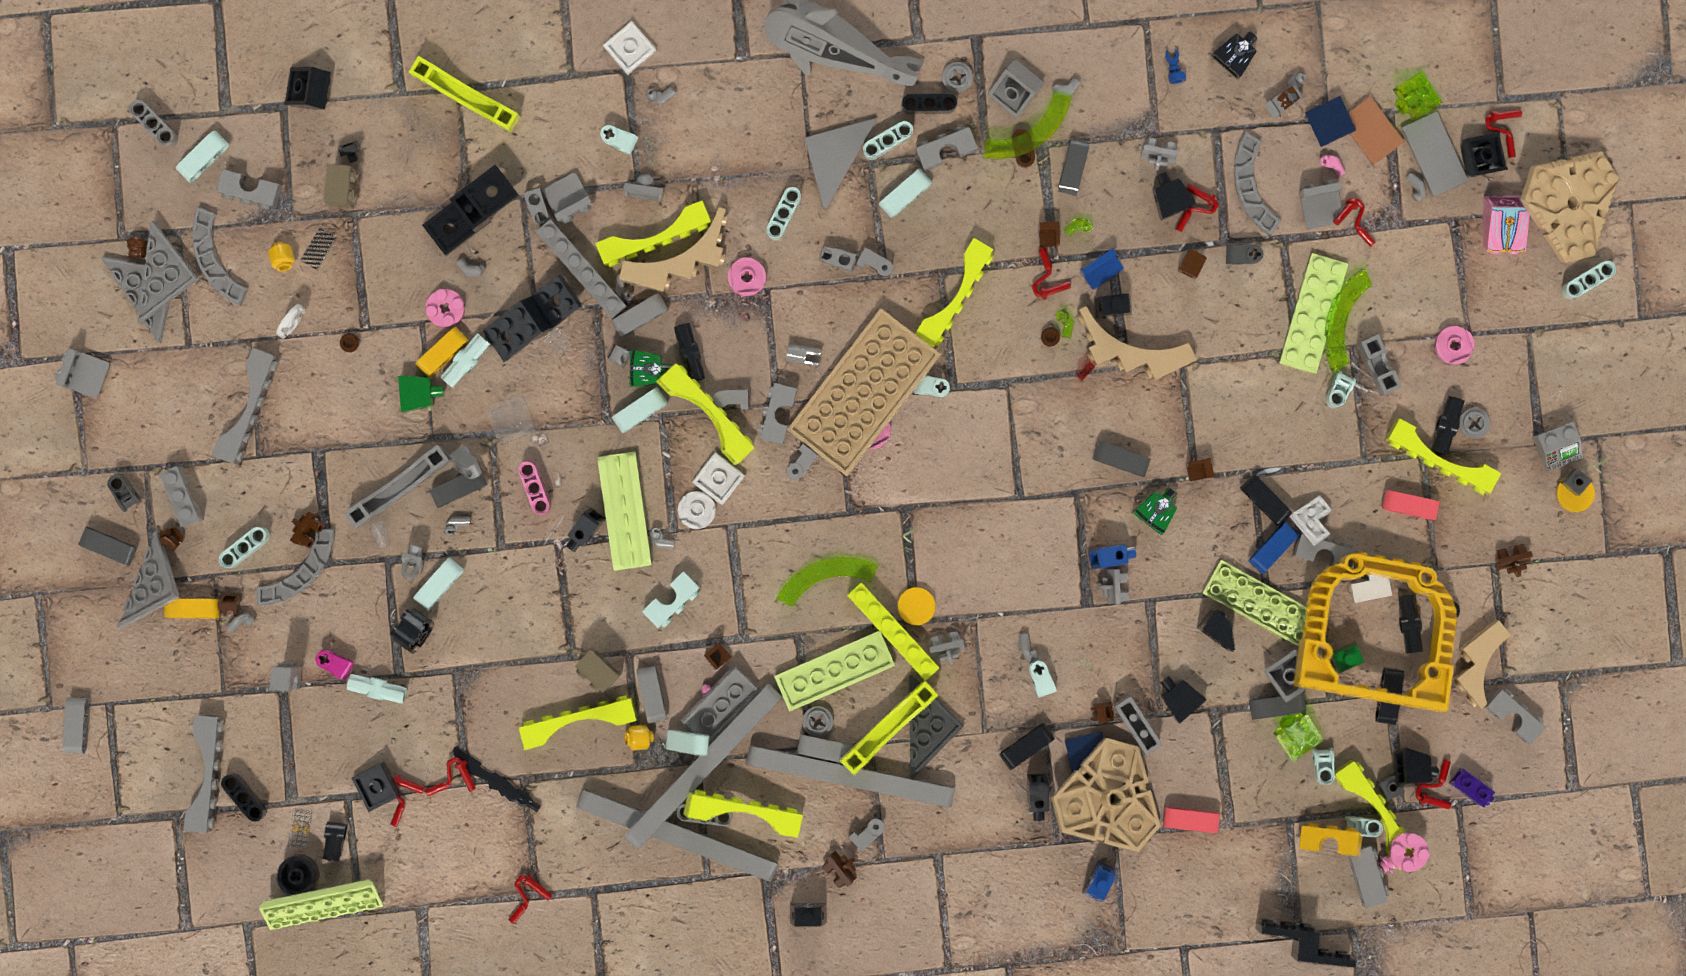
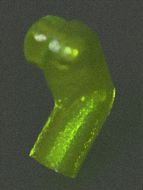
[1064,218,1093,236]
[1056,311,1074,338]

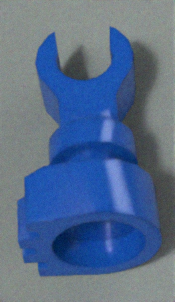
[1165,49,1186,84]

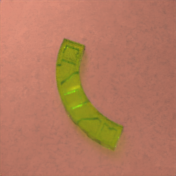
[983,93,1072,160]
[1325,269,1372,372]
[776,557,879,607]

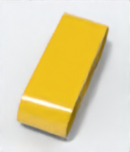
[415,327,469,378]
[164,598,220,618]

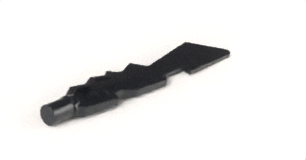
[453,747,541,812]

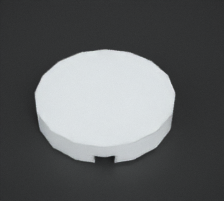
[276,304,305,339]
[678,491,716,529]

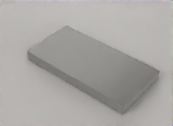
[1401,112,1469,197]
[680,665,761,746]

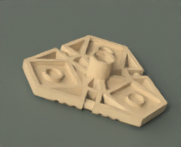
[1520,151,1619,263]
[1051,738,1161,852]

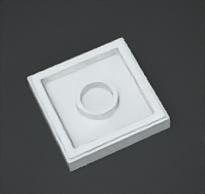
[603,21,657,75]
[692,452,746,505]

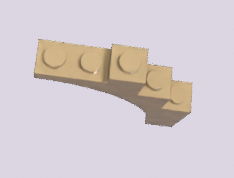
[618,207,728,293]
[1077,306,1197,381]

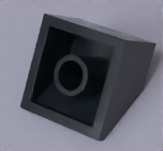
[284,67,331,110]
[1197,609,1235,652]

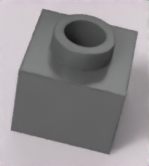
[1561,468,1592,496]
[1377,773,1405,800]

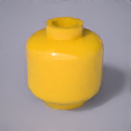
[267,242,295,272]
[624,725,654,751]

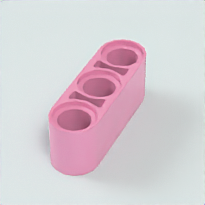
[518,461,551,515]

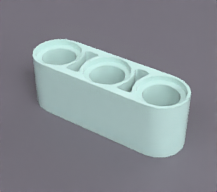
[863,121,913,160]
[176,130,229,183]
[879,168,933,218]
[766,187,801,240]
[1561,261,1616,299]
[612,387,668,434]
[219,527,270,568]
[413,557,464,611]
[666,730,709,755]

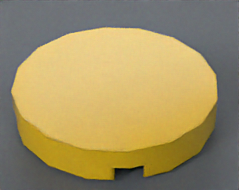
[1555,476,1595,512]
[898,587,935,625]

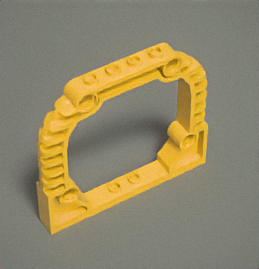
[1293,551,1457,712]

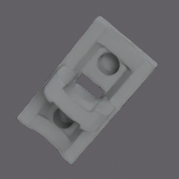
[401,545,423,579]

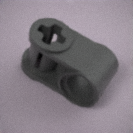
[1226,244,1264,265]
[107,475,142,512]

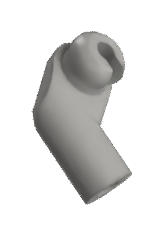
[1287,73,1306,89]
[646,87,676,104]
[1406,173,1426,202]
[456,258,485,277]
[650,528,675,549]
[226,612,255,633]

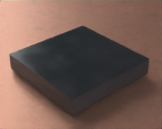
[351,761,401,812]

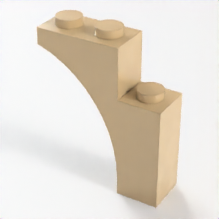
[1453,620,1511,709]

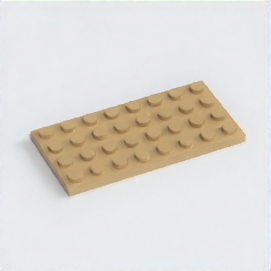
[787,308,941,477]

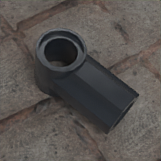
[323,821,347,862]

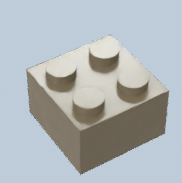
[324,164,359,209]
[575,648,622,693]

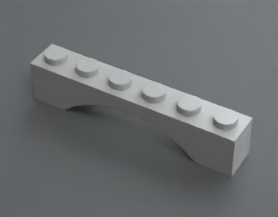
[536,219,628,319]
[212,348,278,464]
[344,445,451,529]
[183,714,224,833]

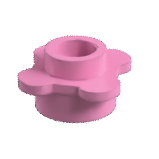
[1379,855,1396,874]

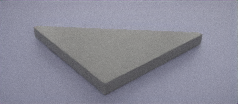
[804,118,876,209]
[137,220,199,324]
[102,256,170,343]
[117,531,180,629]

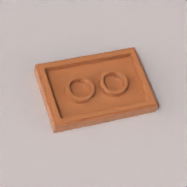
[1348,96,1405,165]

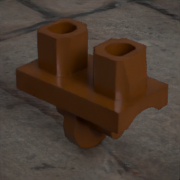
[290,511,325,548]
[1495,544,1533,577]
[822,850,857,888]

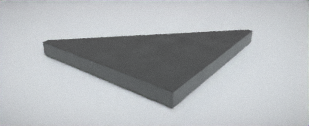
[909,674,964,779]

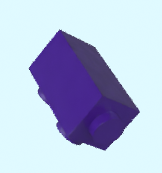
[1449,768,1495,808]

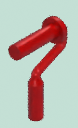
[1485,109,1522,158]
[1175,183,1219,233]
[1333,198,1375,247]
[1032,248,1071,300]
[425,757,476,796]
[1415,760,1451,810]
[390,774,425,827]
[508,874,552,924]

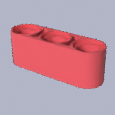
[1382,490,1440,521]
[1163,807,1220,833]

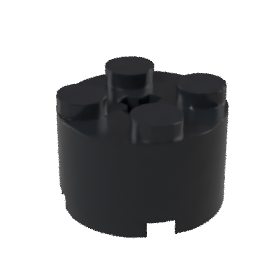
[390,609,434,654]
[277,854,320,895]

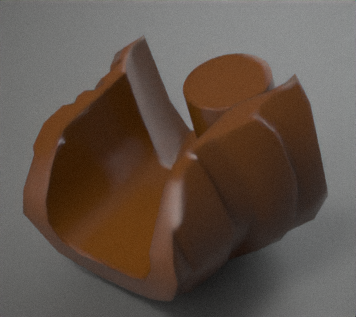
[127,235,148,258]
[159,527,184,551]

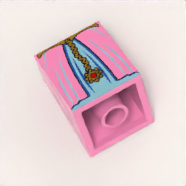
[1483,196,1530,254]

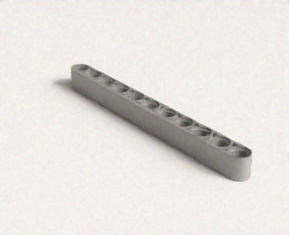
[624,684,783,850]
[746,745,955,807]
[576,789,779,881]

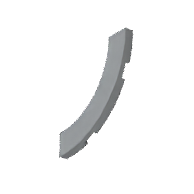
[1234,131,1281,236]
[192,206,248,306]
[257,529,335,606]

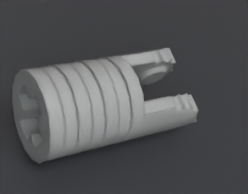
[785,344,822,366]

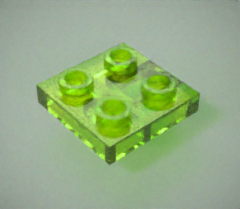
[1393,71,1443,121]
[1273,711,1324,762]

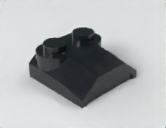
[1461,132,1508,177]

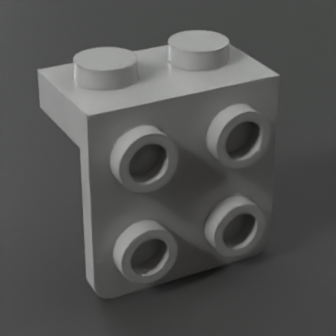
[543,173,594,224]
[1299,180,1344,229]
[55,348,110,398]

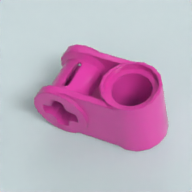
[315,650,354,681]

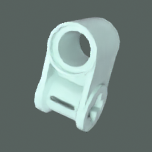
[600,125,639,155]
[1325,370,1357,408]
[913,375,950,397]
[1029,659,1057,698]
[1312,747,1335,785]
[1345,816,1383,837]

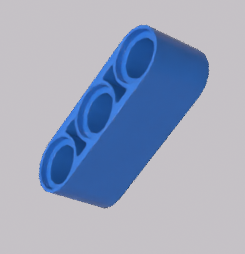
[1248,521,1300,574]

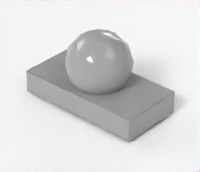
[624,174,664,201]

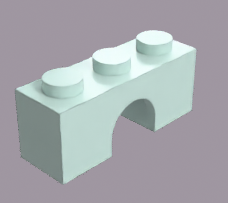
[642,571,700,628]

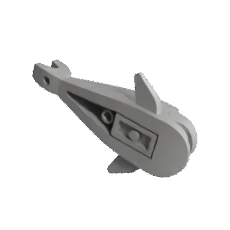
[765,0,924,86]

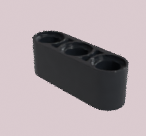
[901,94,957,114]
[1240,474,1292,527]
[1375,667,1404,725]
[999,723,1055,770]
[221,773,267,822]

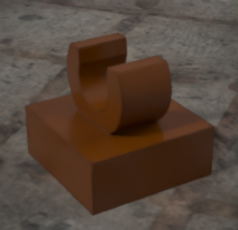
[218,594,241,616]
[1091,702,1114,723]

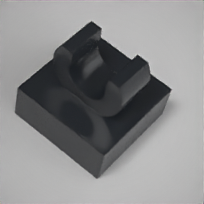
[338,140,360,163]

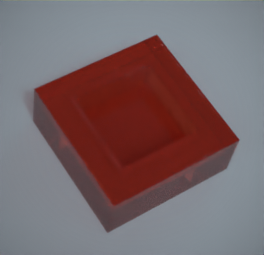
[1075,362,1095,382]

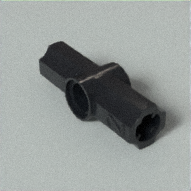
[674,323,705,381]
[1431,396,1465,456]
[1398,594,1423,654]

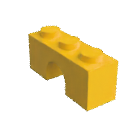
[1299,823,1363,857]

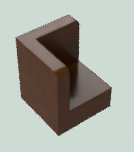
[1038,221,1060,247]
[1178,249,1207,280]
[1186,458,1215,482]
[704,642,731,670]

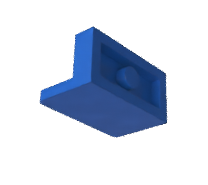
[1080,248,1124,290]

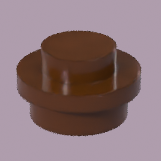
[1041,327,1060,347]
[340,333,359,353]

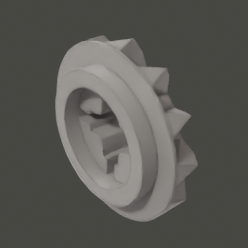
[942,62,973,93]
[1459,408,1490,439]
[802,706,833,737]

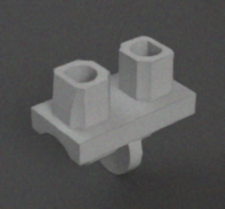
[1140,138,1178,171]
[1097,569,1129,604]
[929,631,965,665]

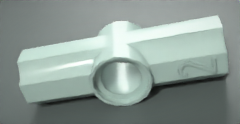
[440,333,490,388]
[346,673,407,704]

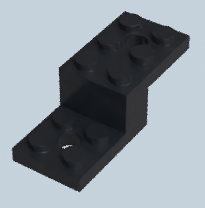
[422,164,520,256]
[483,274,583,362]
[1255,919,1356,968]

